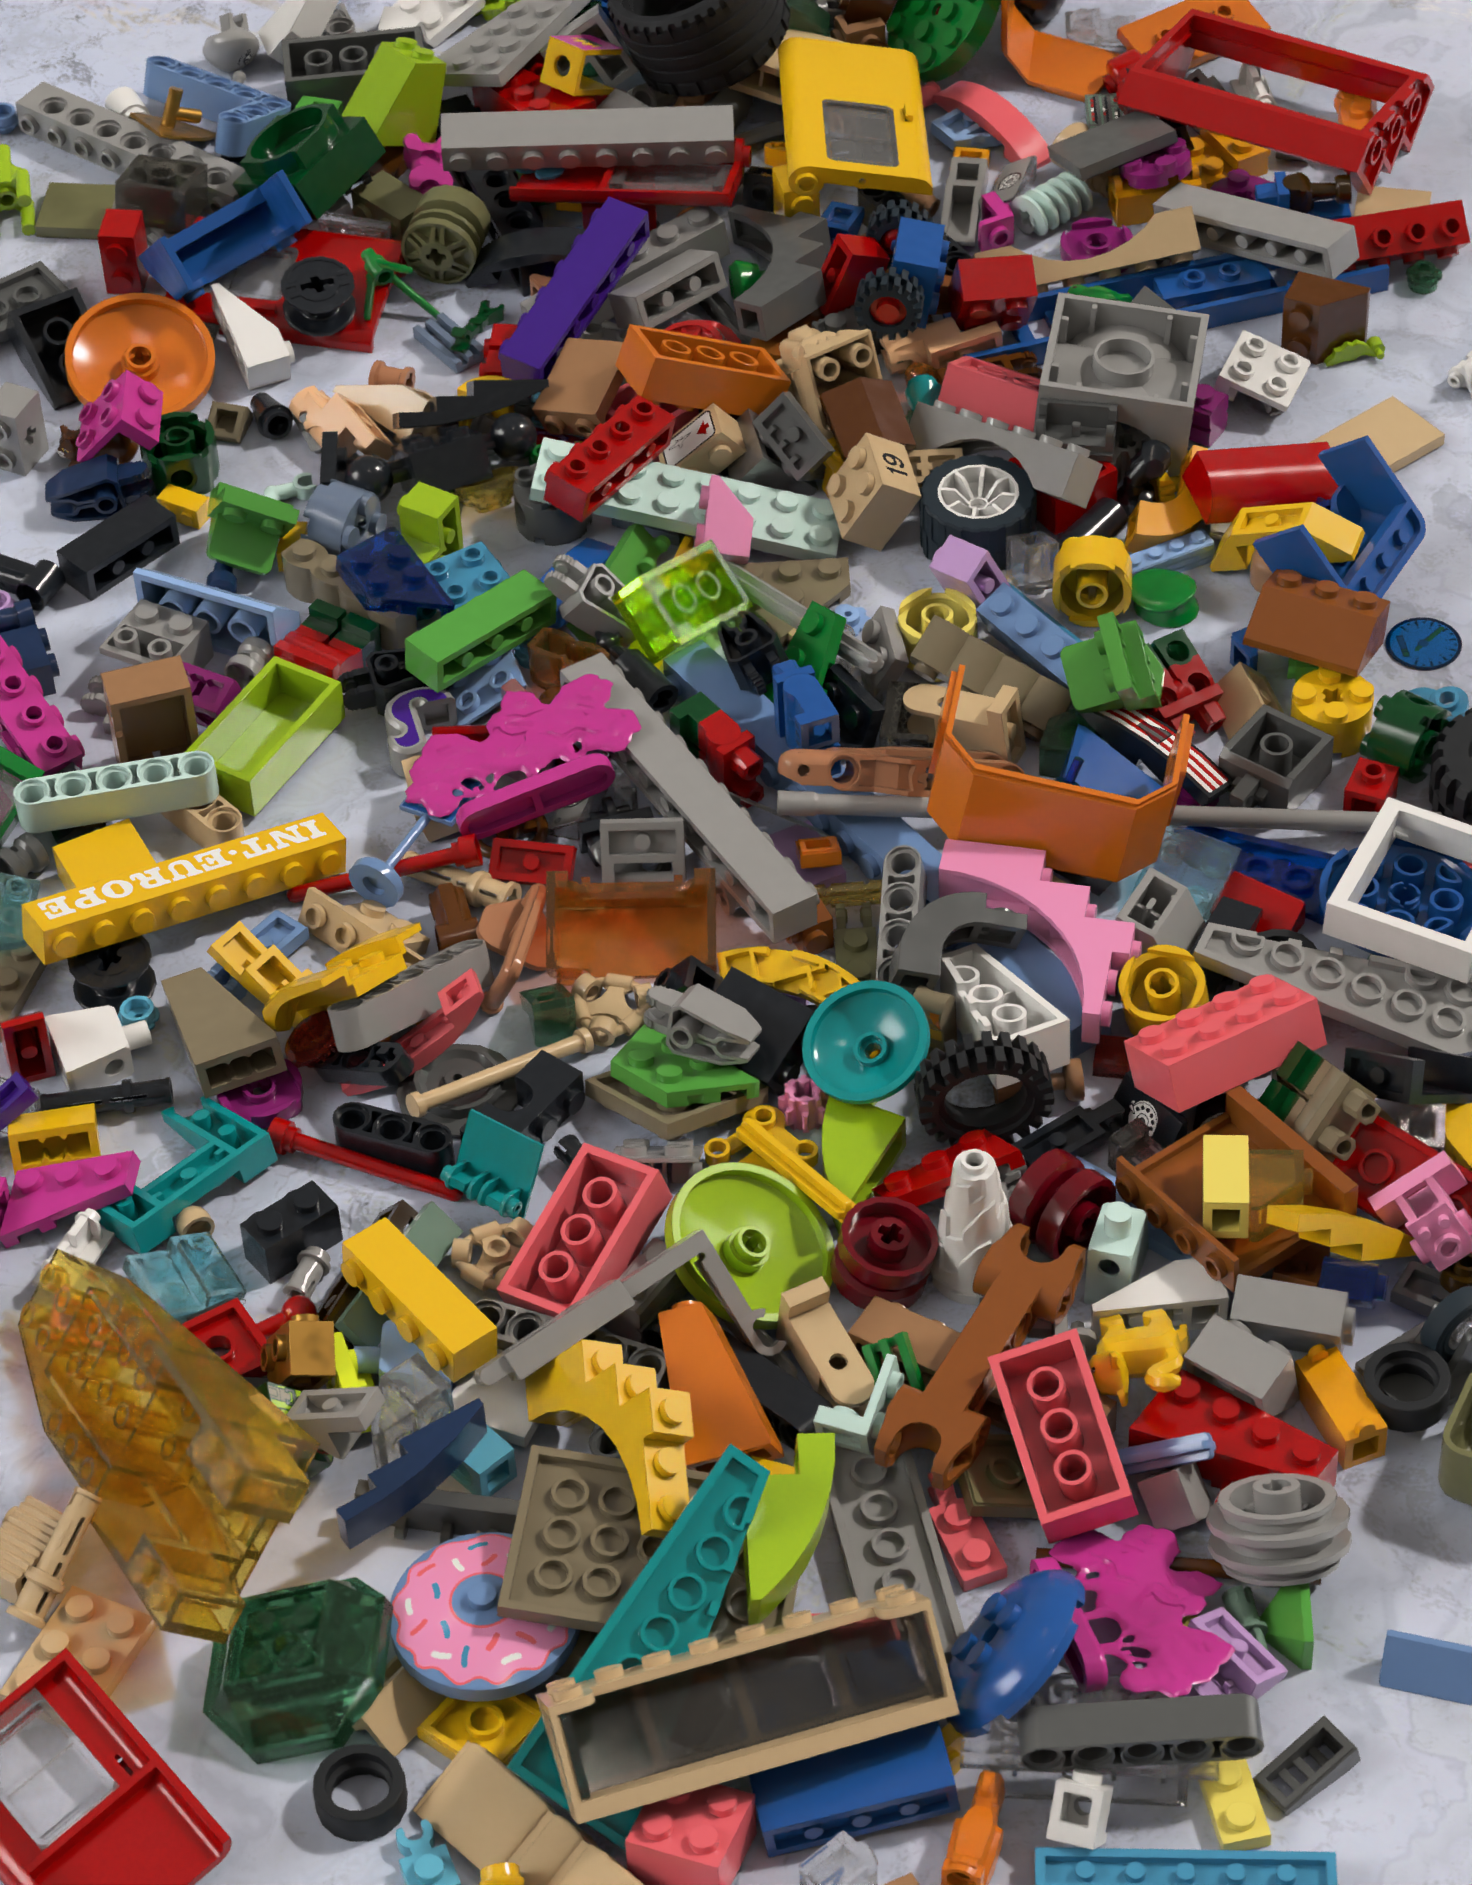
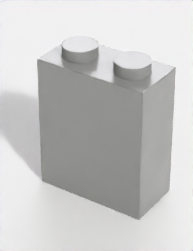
[1230,1274,1357,1355]

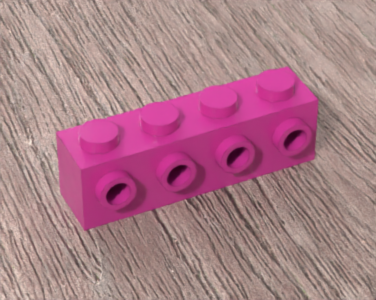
[0,635,85,776]

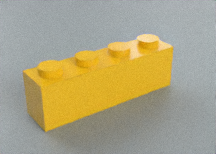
[341,1217,497,1383]

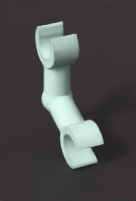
[264,473,316,501]

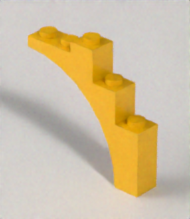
[525,1339,694,1538]

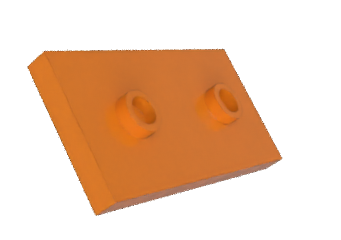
[1116,0,1271,70]

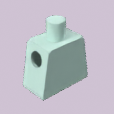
[1084,1201,1149,1304]

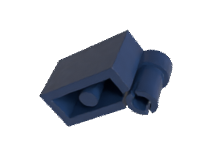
[0,599,60,697]

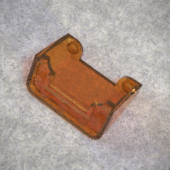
[546,868,718,986]

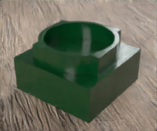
[232,104,386,220]

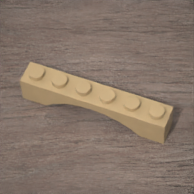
[972,205,1201,293]

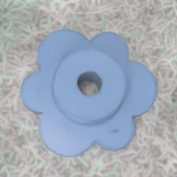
[835,604,870,637]

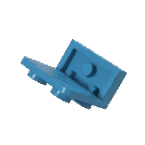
[415,541,510,615]

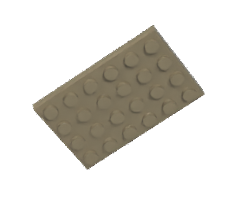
[497,1445,798,1662]

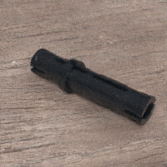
[40,1077,174,1114]

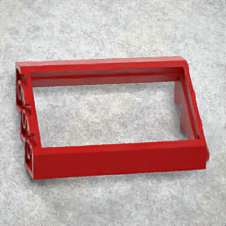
[1116,8,1435,196]

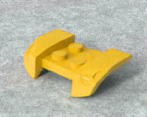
[262,922,422,1032]

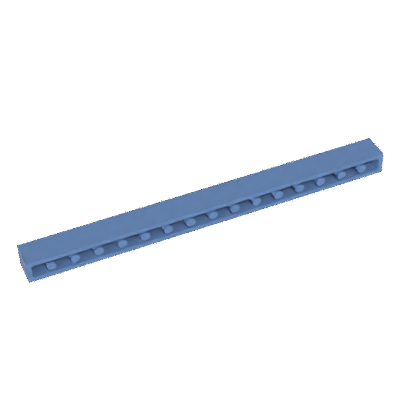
[663,639,1112,1058]

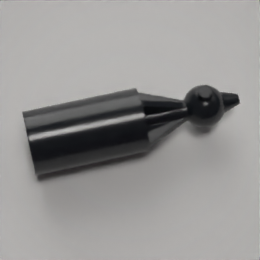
[593,631,678,714]

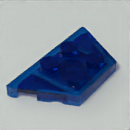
[335,526,455,617]

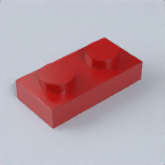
[488,837,577,889]

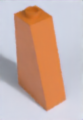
[658,1300,784,1473]

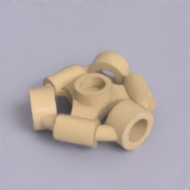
[569,973,651,1047]
[451,1217,533,1292]

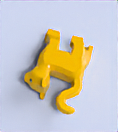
[1088,1308,1190,1407]

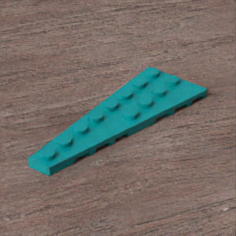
[506,1443,770,1852]

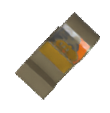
[913,985,957,1060]

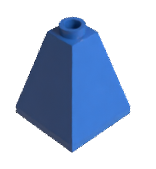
[1058,724,1162,799]

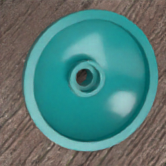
[802,980,930,1104]

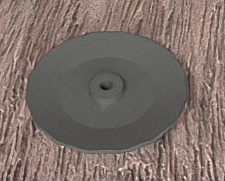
[396,1044,518,1138]

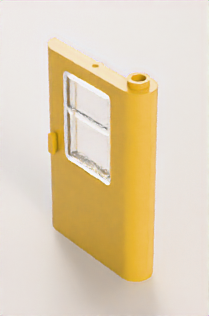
[778,37,933,196]

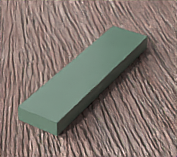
[334,1201,463,1346]

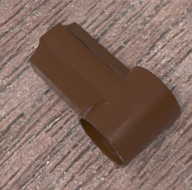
[428,882,478,952]

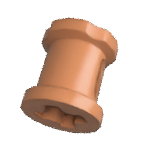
[368,360,416,388]

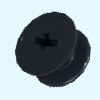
[280,256,356,337]
[67,935,157,1015]

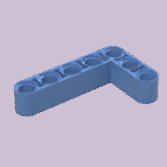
[143,56,291,157]

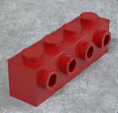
[1334,200,1471,274]
[543,395,676,523]

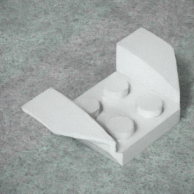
[378,0,486,48]

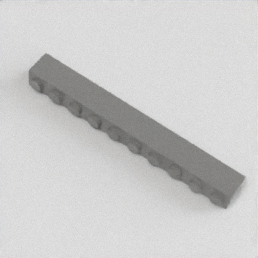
[560,652,820,944]

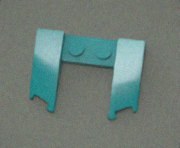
[96,1096,278,1256]

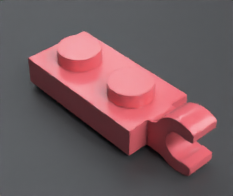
[927,1473,1008,1592]

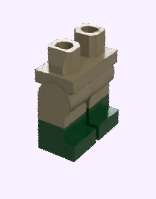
[1258,1041,1381,1162]

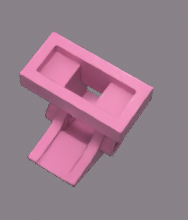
[1368,1150,1472,1272]

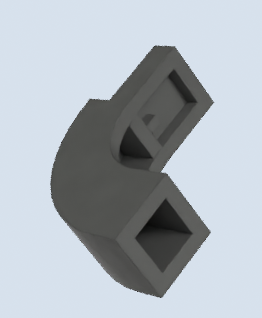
[889,892,1028,993]

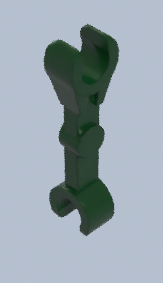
[450,300,504,354]

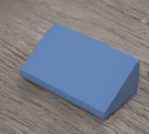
[1379,1629,1472,1705]

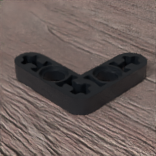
[310,1026,414,1086]

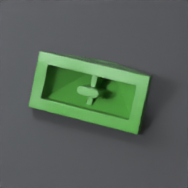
[1260,1583,1314,1670]

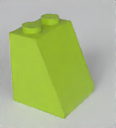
[341,37,447,146]

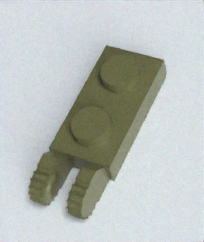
[834,902,877,982]

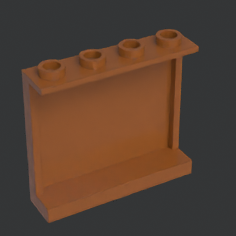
[1115,1085,1358,1293]

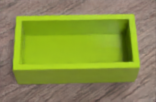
[185,656,346,817]

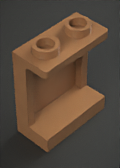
[532,338,624,438]

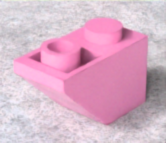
[694,475,754,564]

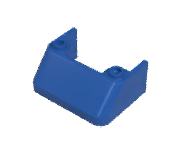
[138,169,313,304]
[1253,435,1426,598]

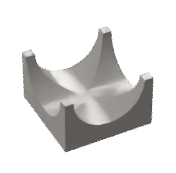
[1033,292,1209,477]

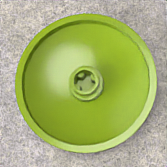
[664,1162,835,1330]

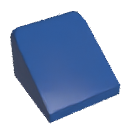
[1230,627,1258,671]

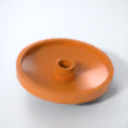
[65,293,215,415]

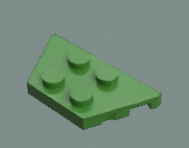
[611,1024,760,1108]

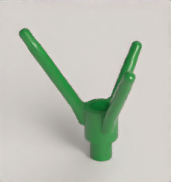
[361,248,440,321]

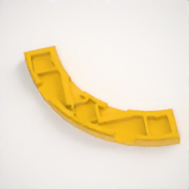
[717,946,881,1059]

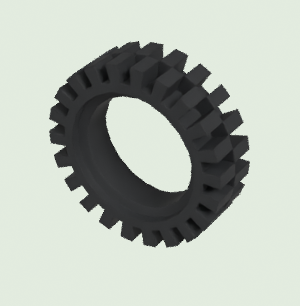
[914,1031,1055,1147]

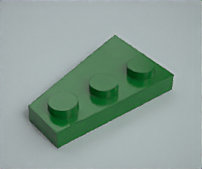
[763,600,847,704]

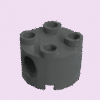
[513,463,593,546]

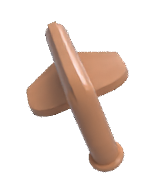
[476,883,560,1015]

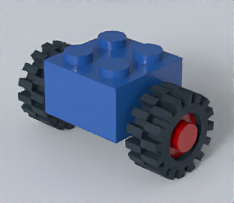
[854,199,950,340]

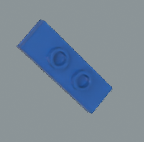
[1153,259,1271,308]

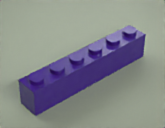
[498,197,650,392]

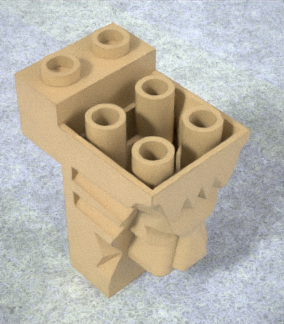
[775,324,883,440]

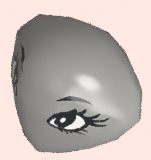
[202,13,260,72]

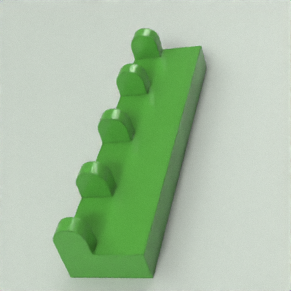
[566,523,671,654]

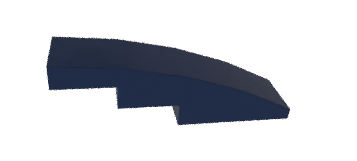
[336,1398,487,1550]

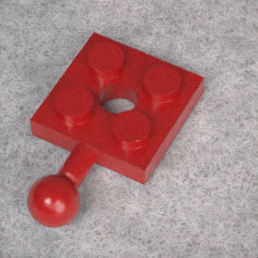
[157,1295,317,1407]

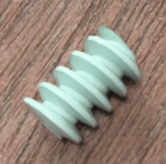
[1011,171,1093,236]

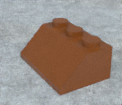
[1243,569,1391,678]

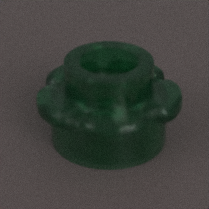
[1406,261,1442,294]

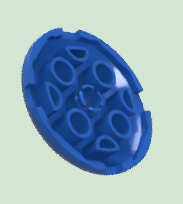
[1319,838,1472,960]
[945,1569,1085,1738]

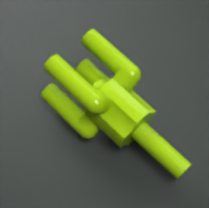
[0,144,36,236]

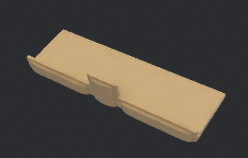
[413,1741,645,1885]

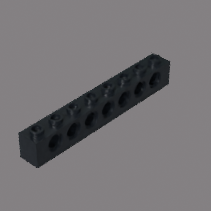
[435,94,556,297]

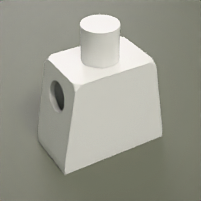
[44,1005,153,1091]

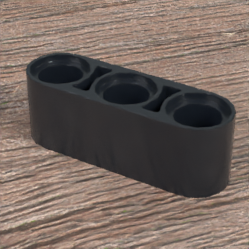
[332,1102,455,1179]

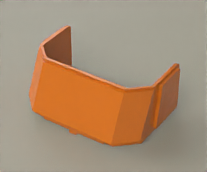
[1001,0,1120,103]
[927,664,1194,882]

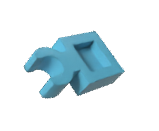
[396,1819,461,1885]

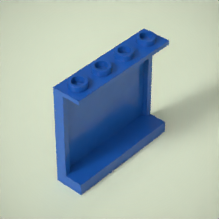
[728,1639,961,1858]

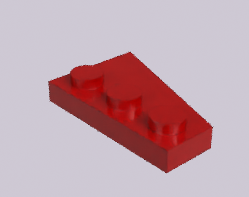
[871,1129,1026,1207]

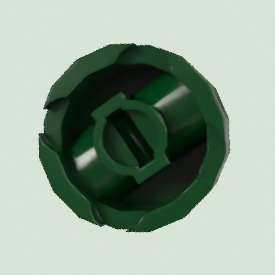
[139,412,220,496]
[1359,689,1452,784]

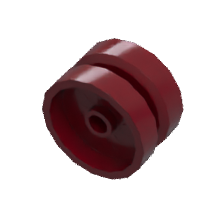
[1008,1148,1116,1260]
[830,1197,939,1309]

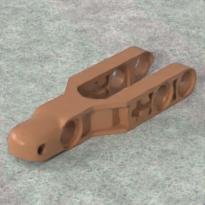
[777,746,1025,797]

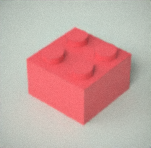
[625,1784,757,1885]

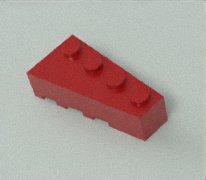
[472,68,597,112]
[1128,1368,1339,1489]

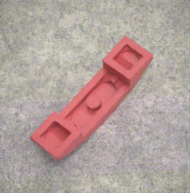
[933,81,1052,175]
[340,968,484,1096]

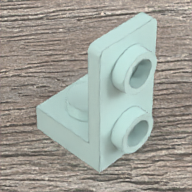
[813,1353,904,1455]

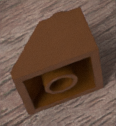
[1281,271,1371,365]

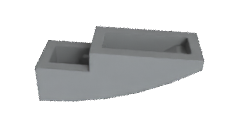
[940,156,988,246]

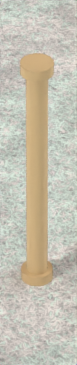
[406,1027,594,1118]

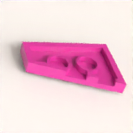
[0,1150,141,1249]

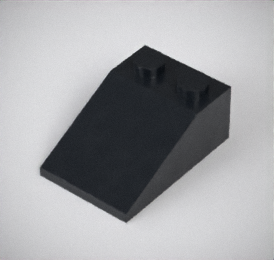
[6,287,88,410]

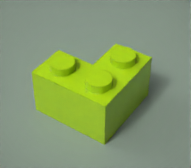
[379,482,464,583]

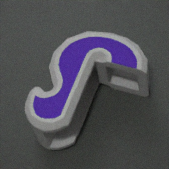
[384,687,458,777]

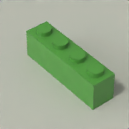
[405,569,557,693]

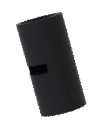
[1051,497,1128,558]

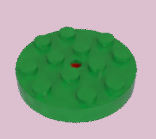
[886,0,1001,83]

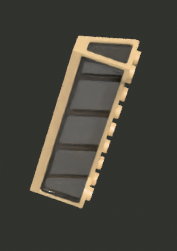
[536,1584,959,1824]

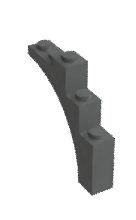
[727,204,831,341]

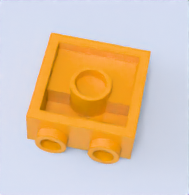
[1190,129,1271,189]

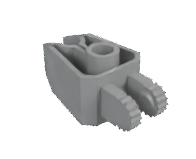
[543,553,648,647]
[643,983,762,1065]

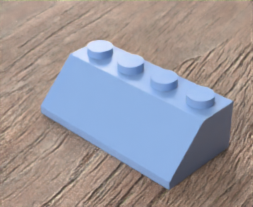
[133,567,301,656]

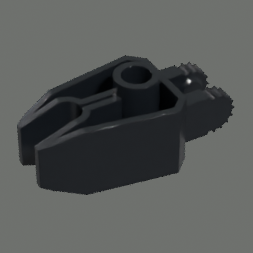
[717,611,789,696]
[337,648,453,716]

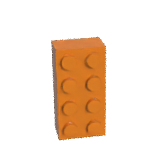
[615,324,791,416]

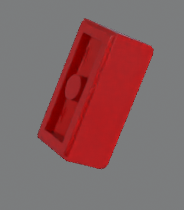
[1210,871,1306,933]

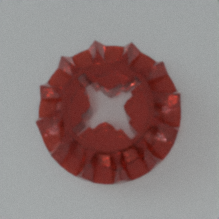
[285,1010,338,1068]

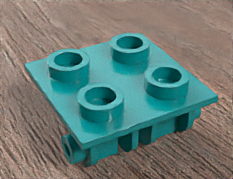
[440,1109,544,1219]

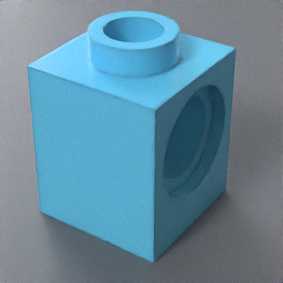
[451,1425,517,1496]

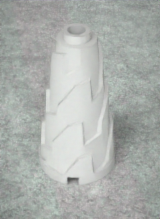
[930,1149,1013,1305]

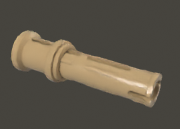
[402,850,522,908]
[6,1486,103,1630]

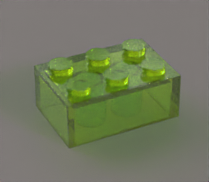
[610,539,753,665]

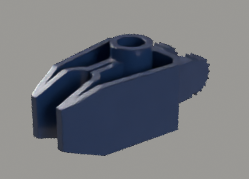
[45,454,157,522]

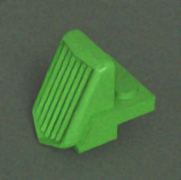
[206,482,300,576]
[1060,611,1165,713]

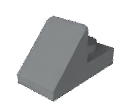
[282,1386,386,1459]

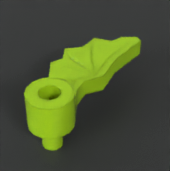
[1324,336,1385,367]

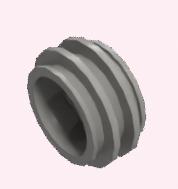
[1206,1473,1352,1586]

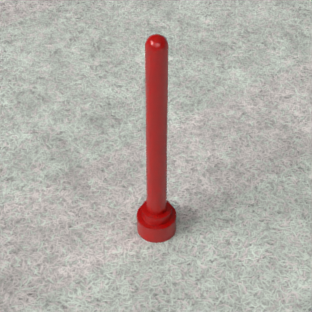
[287,833,483,903]
[267,1117,463,1202]

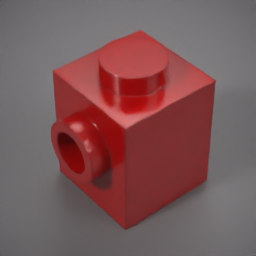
[1343,757,1399,812]

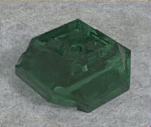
[203,1577,393,1765]

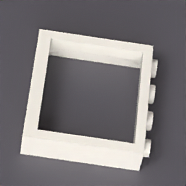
[1322,797,1472,984]

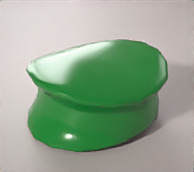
[1131,568,1199,628]

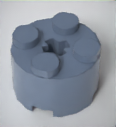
[301,479,387,568]

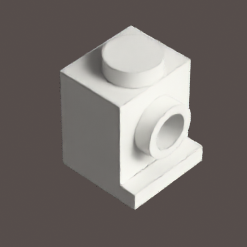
[1046,1769,1114,1850]

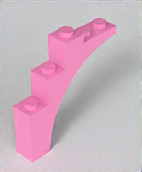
[939,839,1142,1044]

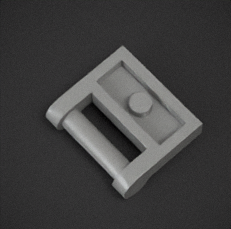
[600,817,687,893]

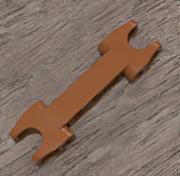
[874,1223,1086,1491]

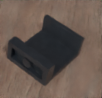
[1343,1046,1472,1105]

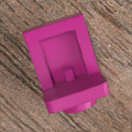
[978,191,1014,252]

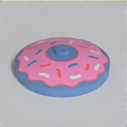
[388,1532,580,1701]

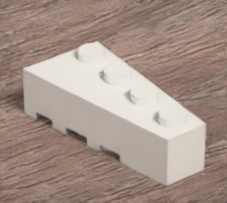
[940,943,1070,1090]

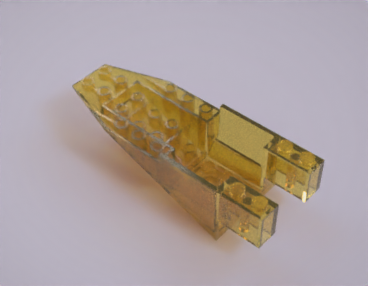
[18,1249,321,1644]

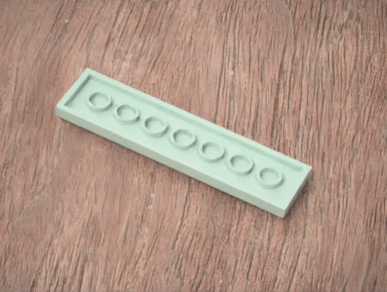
[529,437,840,560]

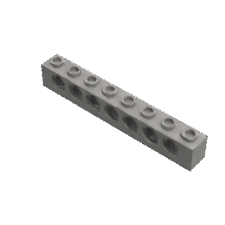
[15,81,245,214]

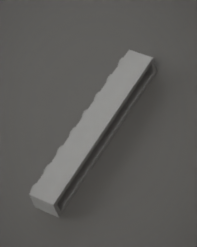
[441,105,734,172]

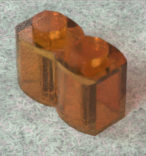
[527,628,610,690]

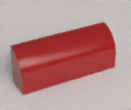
[1182,442,1339,524]

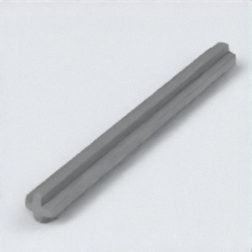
[717,561,884,675]

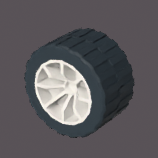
[920,455,1037,571]

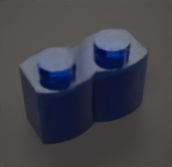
[1319,1256,1390,1309]

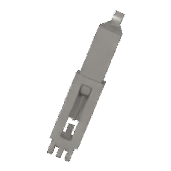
[473,1229,787,1386]

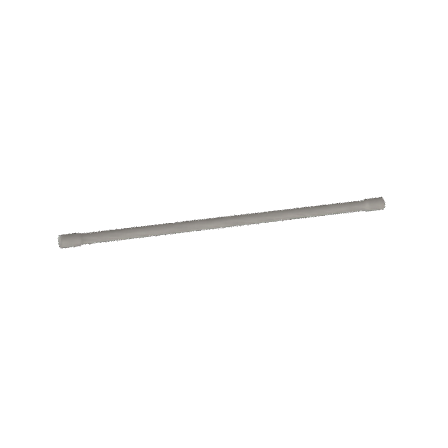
[777,790,1442,832]

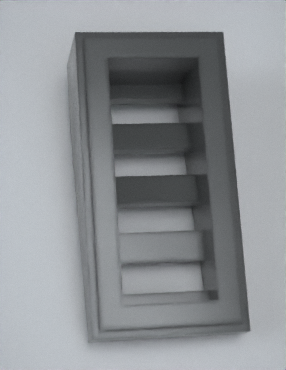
[1252,1716,1361,1816]

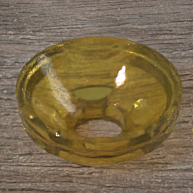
[453,466,519,513]

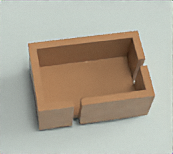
[100,655,199,764]

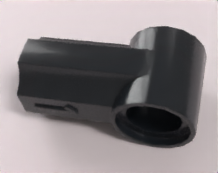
[0,554,66,611]

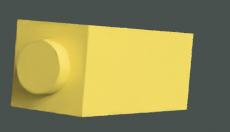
[1202,1135,1249,1238]

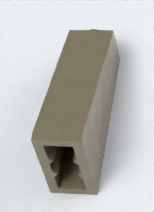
[161,967,287,1099]

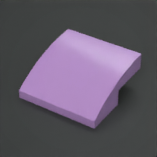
[1147,1607,1288,1699]

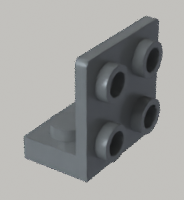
[752,392,835,482]

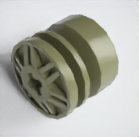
[401,185,491,284]

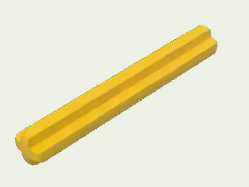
[735,1118,856,1223]

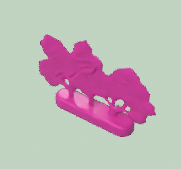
[405,674,642,840]
[1029,1524,1235,1698]

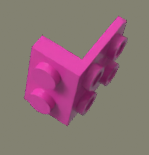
[76,369,164,463]

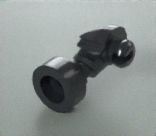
[1117,439,1172,517]

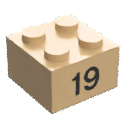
[826,433,922,551]

